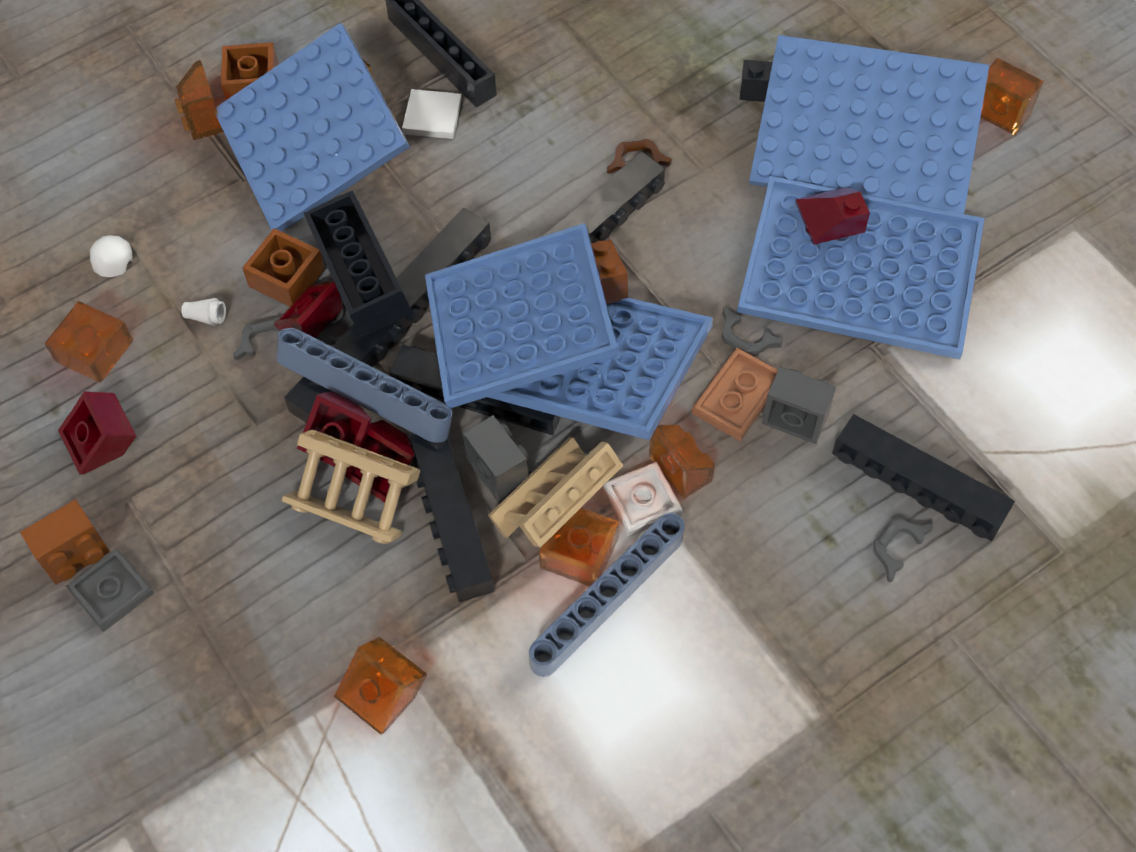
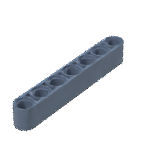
[276,328,453,443]
[529,513,685,677]

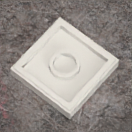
[402,89,462,139]
[603,461,683,536]

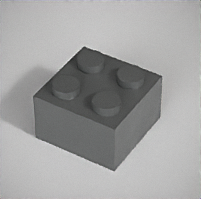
[762,366,836,444]
[463,415,530,504]

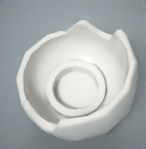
[90,235,133,277]

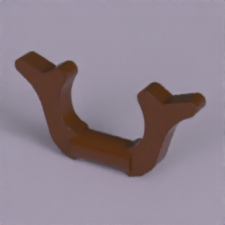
[607,139,671,174]

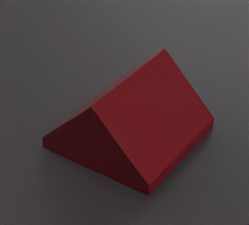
[274,282,343,338]

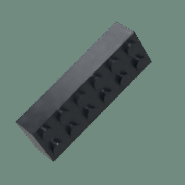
[303,190,413,338]

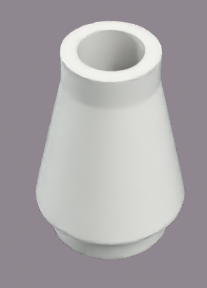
[181,298,226,326]

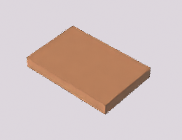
[691,348,778,442]

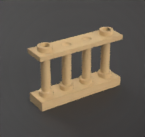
[282,430,420,544]
[488,437,623,548]

